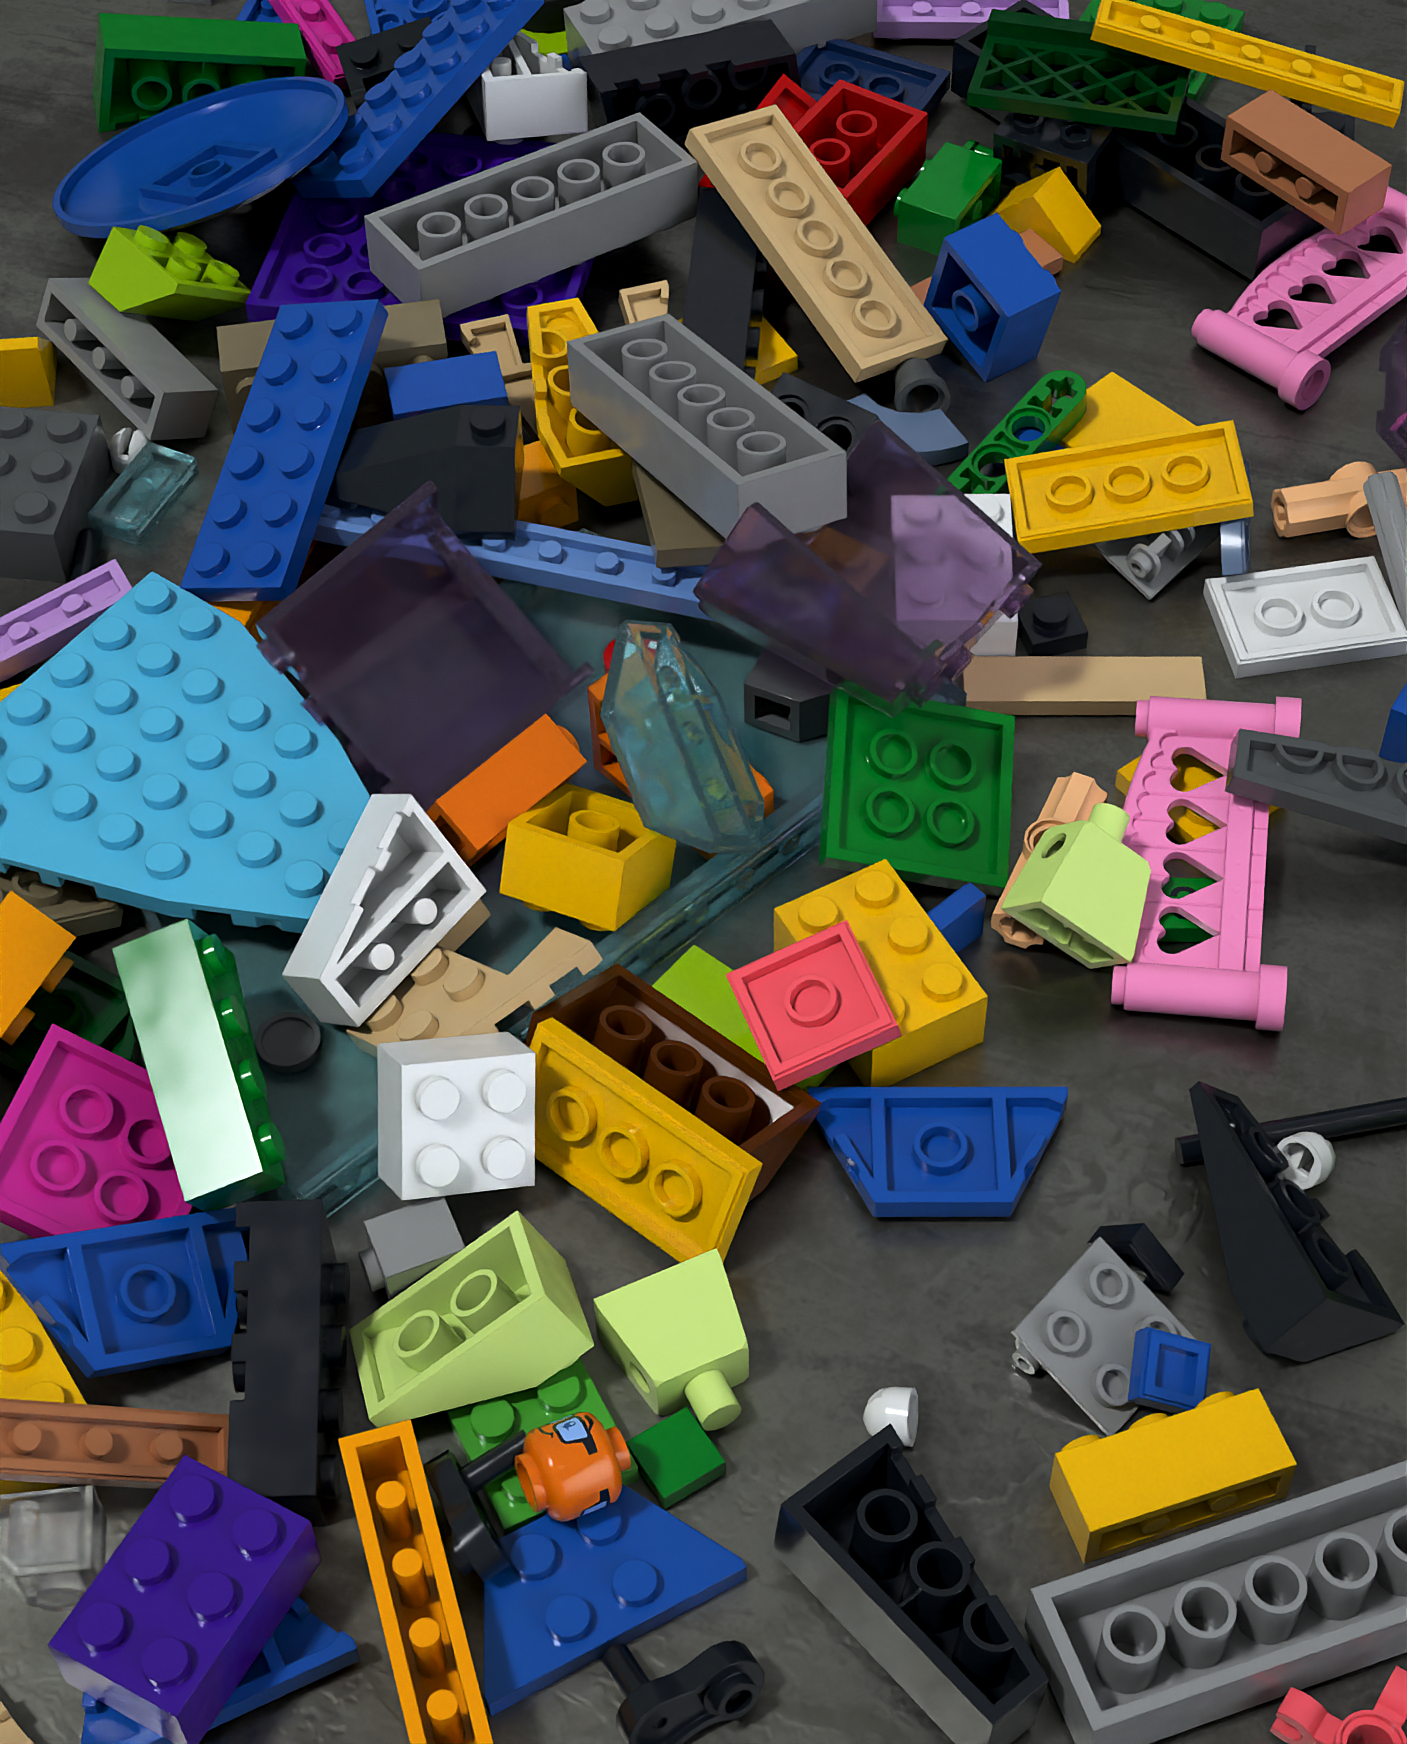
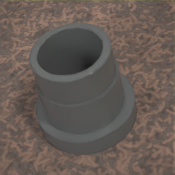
[893,358,950,414]

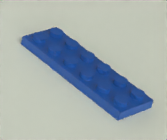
[292,0,545,199]
[180,299,388,602]

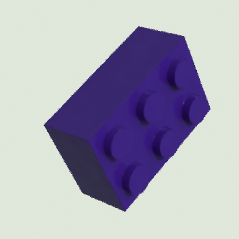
[48,1455,322,1744]

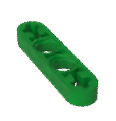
[935,370,1087,494]

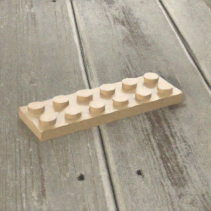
[684,104,948,383]

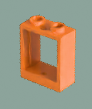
[426,713,588,868]

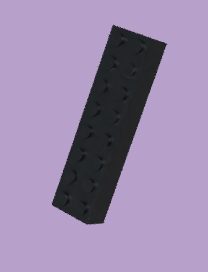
[951,0,1324,281]

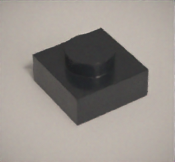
[1017,591,1088,656]

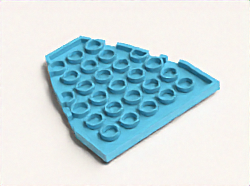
[0,571,370,933]

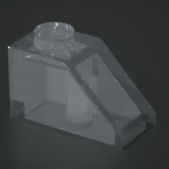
[0,1485,107,1612]

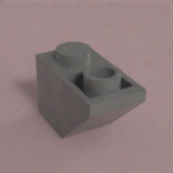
[744,633,885,742]

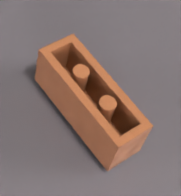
[1221,89,1392,236]

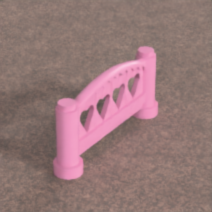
[1191,186,1407,410]
[1111,696,1302,1031]

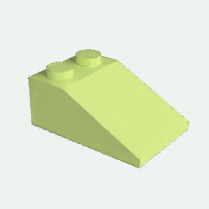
[349,1210,595,1428]

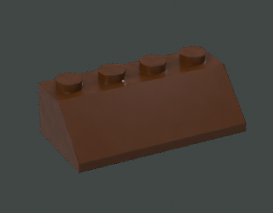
[525,963,822,1201]

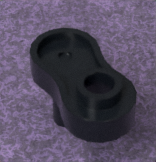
[423,1429,527,1582]
[602,1640,765,1744]

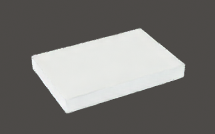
[1203,556,1407,679]

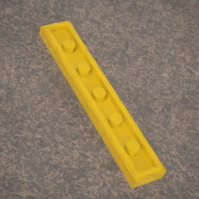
[1090,0,1405,128]

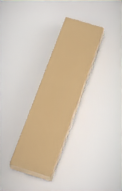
[961,656,1207,715]

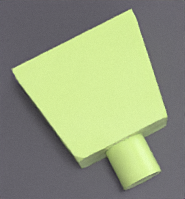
[1001,803,1151,969]
[593,1248,749,1431]

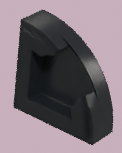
[1087,1223,1184,1291]

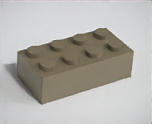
[216,299,448,435]

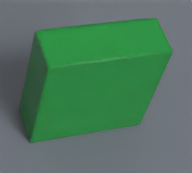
[625,1407,726,1510]

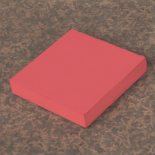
[725,920,902,1091]

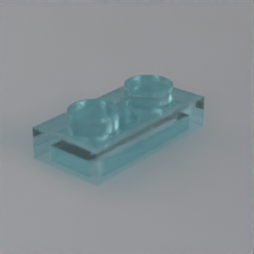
[87,441,199,547]

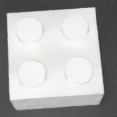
[377,1032,535,1201]

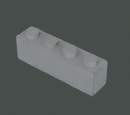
[36,278,219,441]

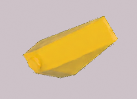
[526,298,639,507]

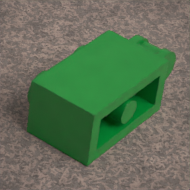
[894,139,1002,256]

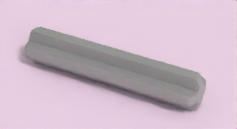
[1363,471,1407,630]

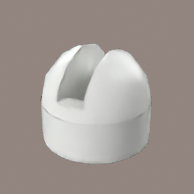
[109,428,156,477]
[1277,1132,1336,1190]
[863,1387,918,1447]

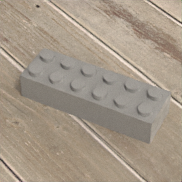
[563,0,877,68]
[364,112,698,319]
[566,313,847,551]
[1024,1460,1407,1744]

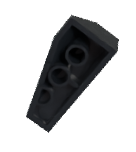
[325,405,524,541]
[1189,1081,1405,1362]

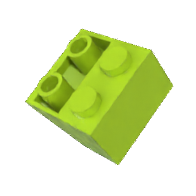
[88,225,251,321]

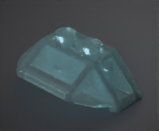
[600,620,765,853]

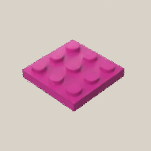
[0,1023,192,1238]

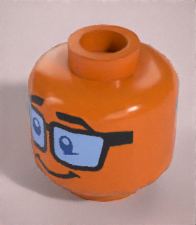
[515,1412,631,1522]

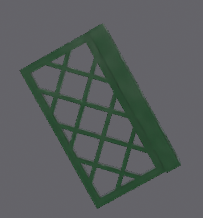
[966,9,1192,135]

